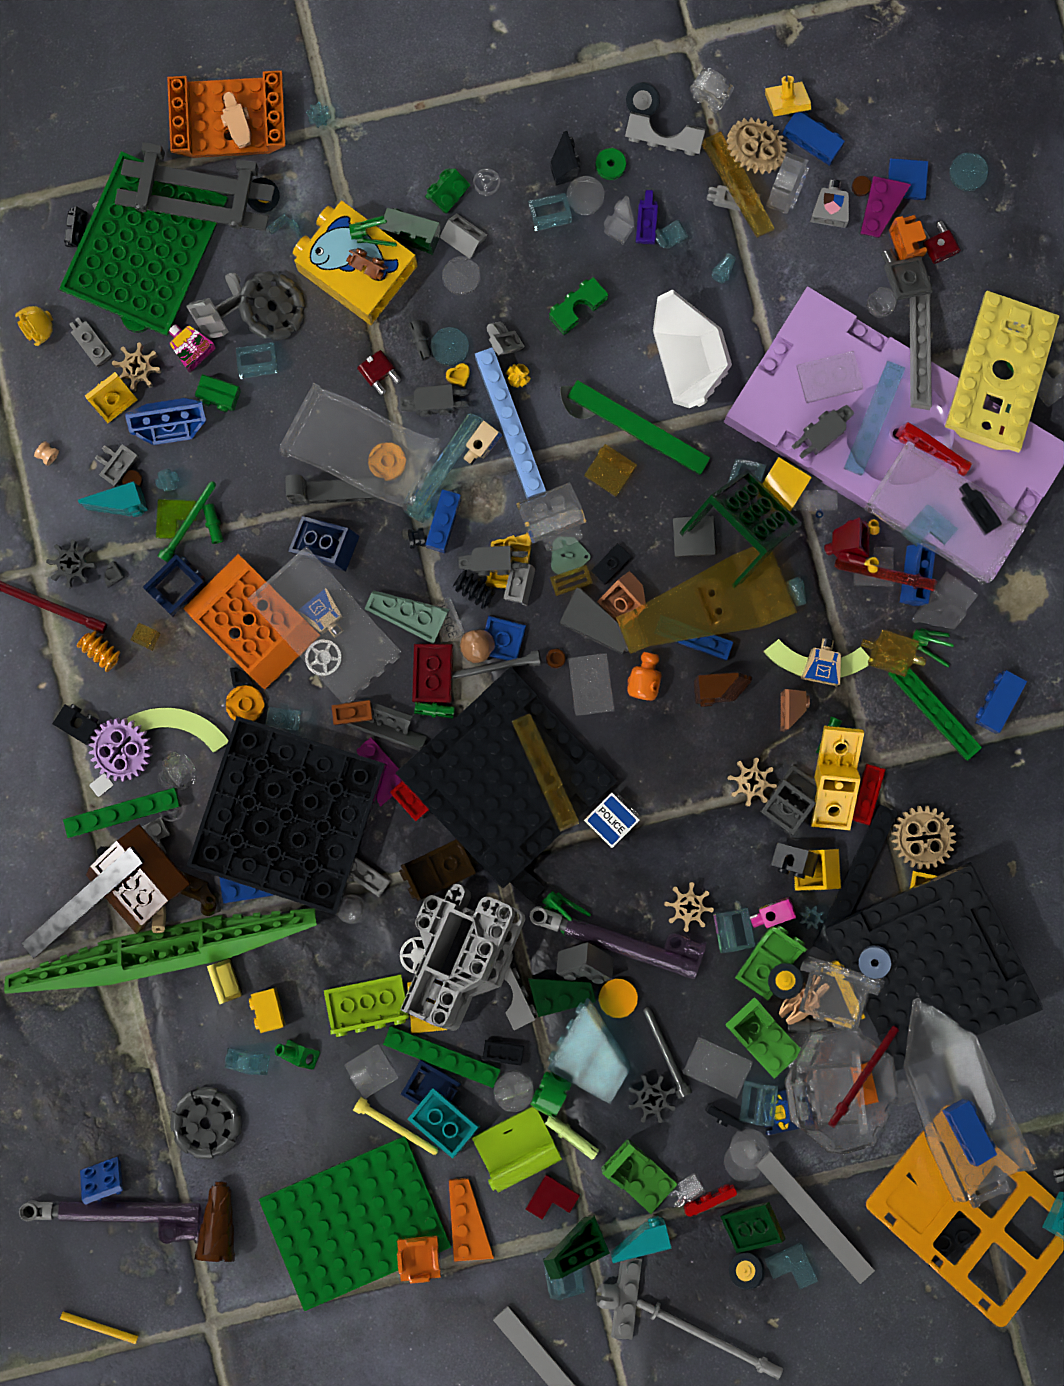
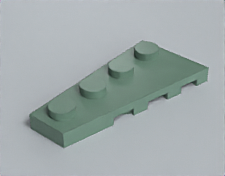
[365,591,450,644]

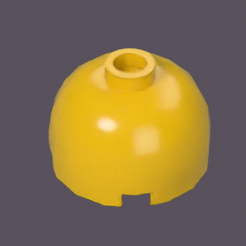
[15,306,53,346]

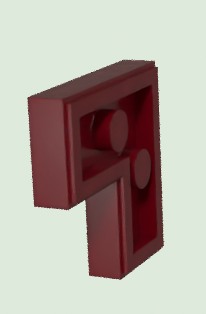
[525,1174,580,1220]

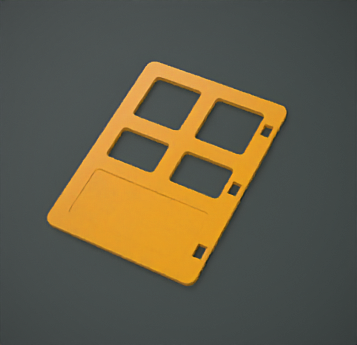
[866,1105,1064,1327]

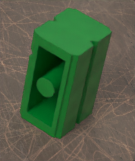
[195,374,241,412]

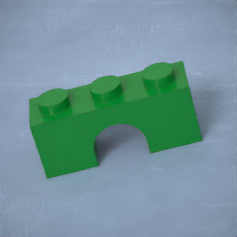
[549,277,608,335]

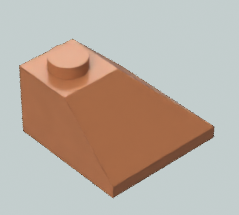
[597,571,647,629]
[780,689,810,731]

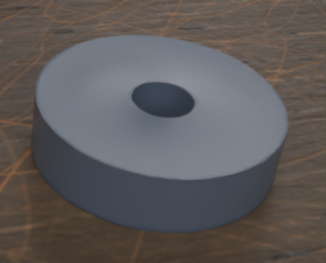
[859,946,892,979]

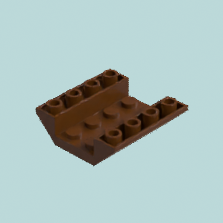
[86,824,191,934]

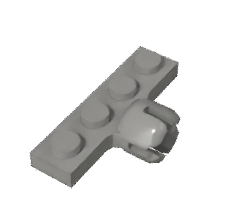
[596,1257,642,1340]

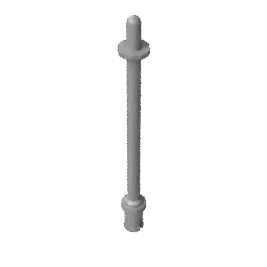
[637,1299,783,1380]

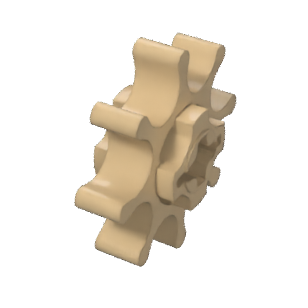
[112,342,161,392]
[727,758,777,806]
[664,882,714,932]

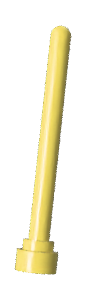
[353,1097,438,1155]

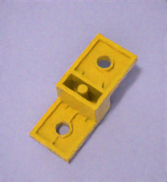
[811,726,864,830]

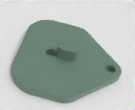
[551,536,591,575]

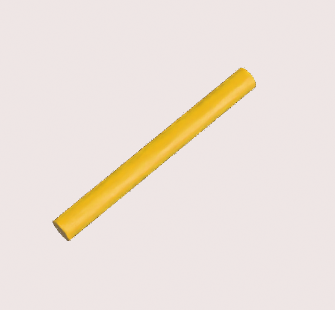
[60,1311,139,1344]

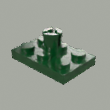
[720,1202,786,1253]

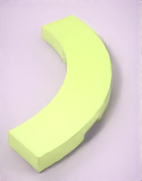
[764,639,873,678]
[127,708,228,753]

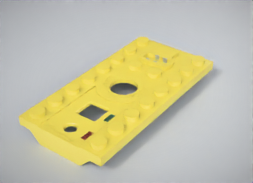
[945,291,1059,453]

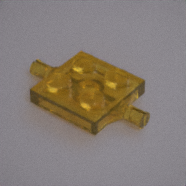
[861,630,927,677]

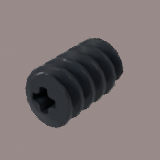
[453,570,496,610]

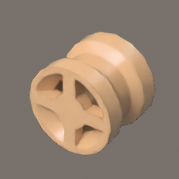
[34,441,59,466]

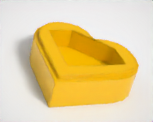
[446,363,470,388]

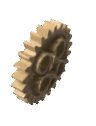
[726,117,787,174]
[891,806,956,869]

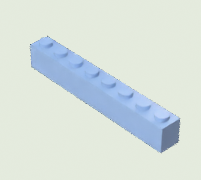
[475,348,546,501]

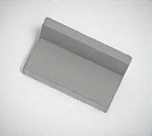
[440,213,487,258]
[503,561,535,606]

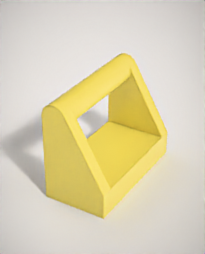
[207,959,242,1004]

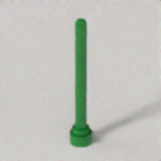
[157,481,216,563]

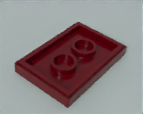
[412,644,453,703]

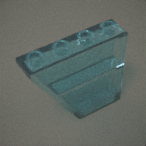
[547,998,631,1104]

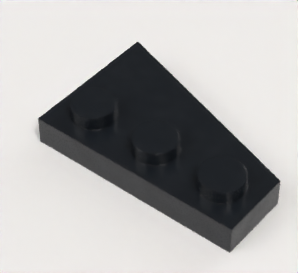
[927,1216,981,1268]

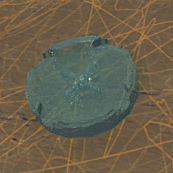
[949,152,988,191]
[431,327,469,366]

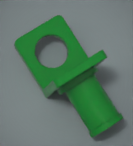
[275,1040,320,1070]

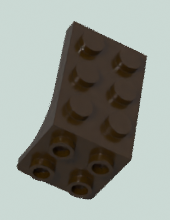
[399,839,476,901]

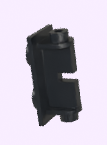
[64,206,87,248]

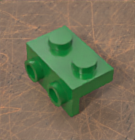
[425,168,470,214]

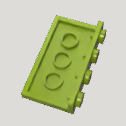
[324,974,410,1037]

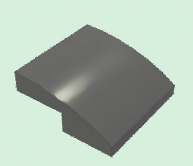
[673,516,716,557]

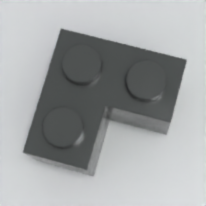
[556,942,614,984]

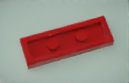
[852,764,886,826]

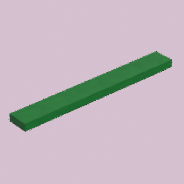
[567,380,710,475]

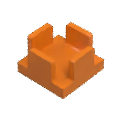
[889,215,927,260]
[397,1235,441,1284]

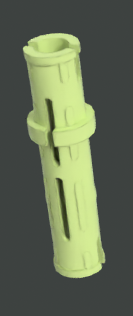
[544,1116,599,1160]

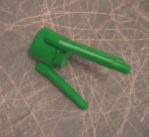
[349,216,397,247]
[911,628,954,667]
[542,891,591,935]

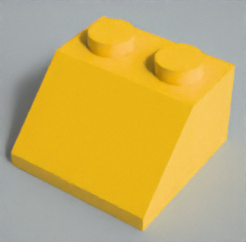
[794,849,841,891]

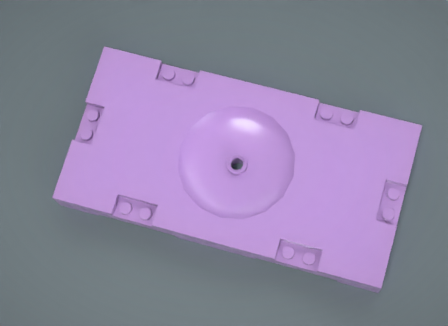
[724,286,1064,583]

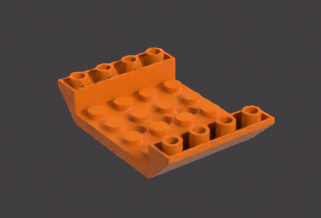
[167,70,286,158]
[183,554,320,690]

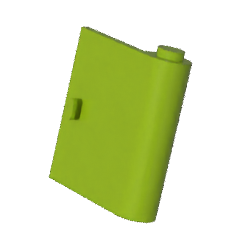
[472,1106,562,1193]

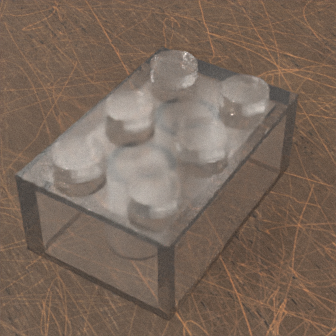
[766,152,809,214]
[516,482,586,543]

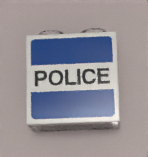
[584,793,639,848]

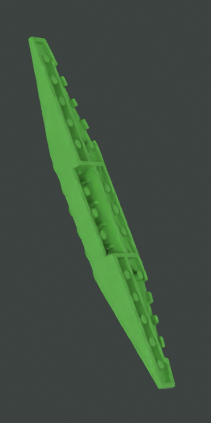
[4,908,317,994]

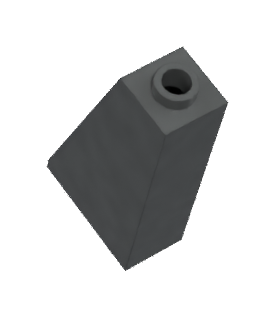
[560,587,632,655]

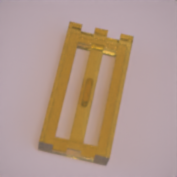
[549,565,592,596]

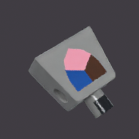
[810,180,849,228]

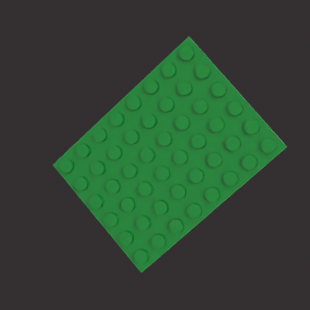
[59,151,228,337]
[259,1136,452,1311]

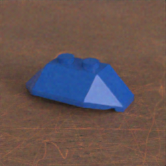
[125,398,206,445]

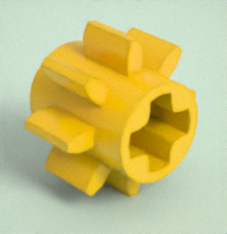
[506,364,531,388]

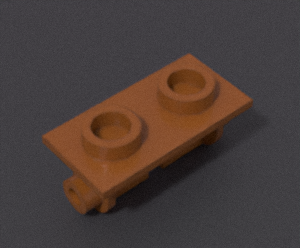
[346,248,389,280]

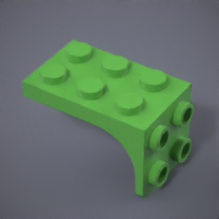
[735,925,807,1000]

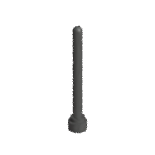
[452,650,542,679]
[643,1007,692,1098]

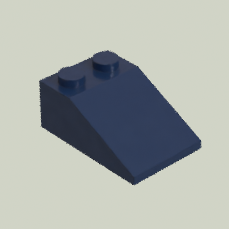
[288,516,360,572]

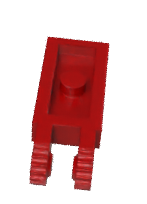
[683,1184,737,1217]

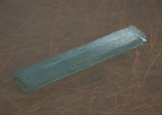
[843,361,905,476]
[405,413,483,515]

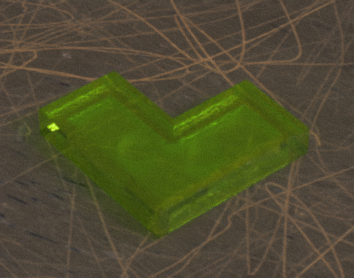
[156,499,197,539]

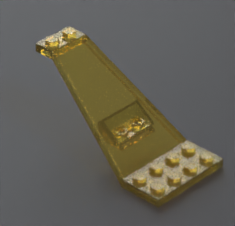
[616,547,797,654]

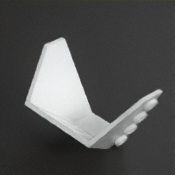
[653,290,732,408]

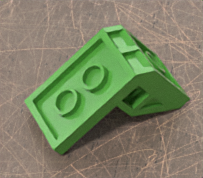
[725,997,803,1079]
[601,1138,678,1214]

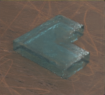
[901,504,958,547]
[764,1243,818,1289]

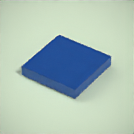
[888,158,928,200]
[485,616,526,661]

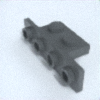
[348,704,426,751]

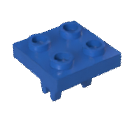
[80,1156,123,1204]

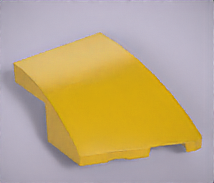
[762,457,812,512]
[486,531,533,589]

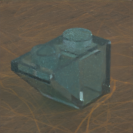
[225,1048,270,1075]

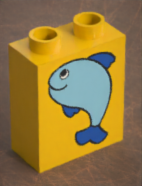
[293,200,417,325]

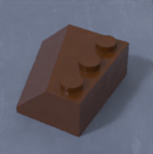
[694,673,752,707]

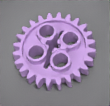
[89,718,152,782]

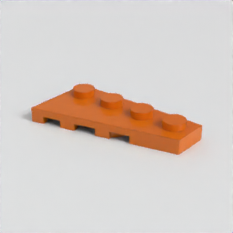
[449,1178,494,1262]

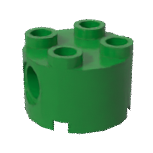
[530,1071,572,1118]

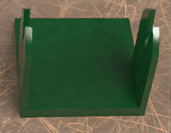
[680,469,802,589]

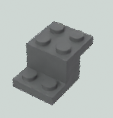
[760,765,817,835]

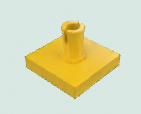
[765,76,811,116]
[85,372,138,423]

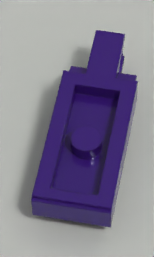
[636,190,658,245]

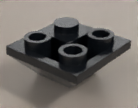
[550,131,581,186]

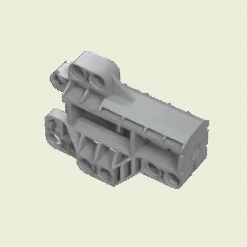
[400,884,525,1031]

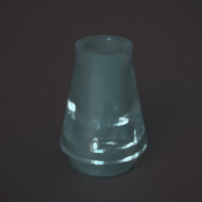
[711,254,736,283]
[786,576,807,607]

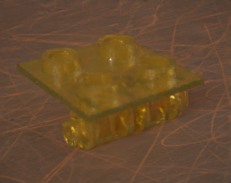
[584,444,637,497]

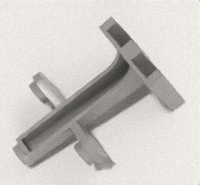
[186,273,261,339]

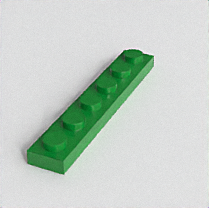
[888,660,982,761]
[63,788,181,838]
[383,1026,500,1088]

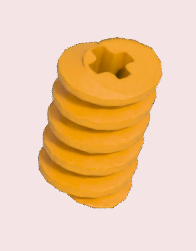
[77,631,120,672]

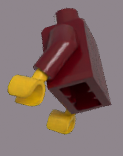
[824,517,880,573]

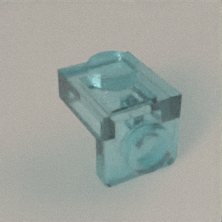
[655,220,688,249]

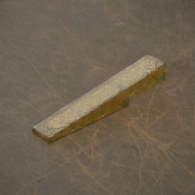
[702,132,775,238]
[512,714,579,832]

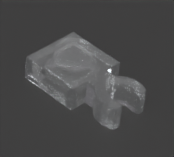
[668,1173,706,1207]

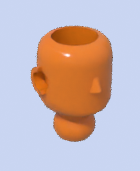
[627,652,662,701]

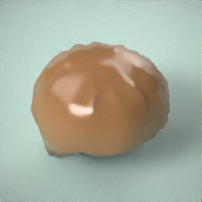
[460,629,495,663]

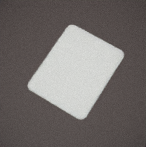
[89,774,113,797]

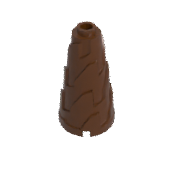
[194,1182,235,1262]

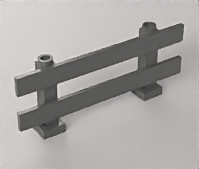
[115,142,275,231]

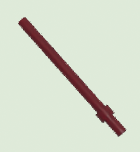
[828,1026,899,1128]

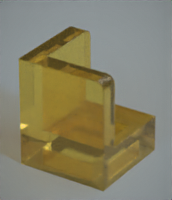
[130,623,161,651]

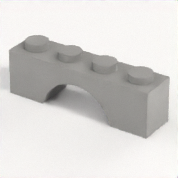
[625,111,705,156]
[487,950,537,1030]

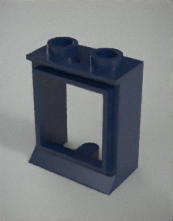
[143,555,206,617]

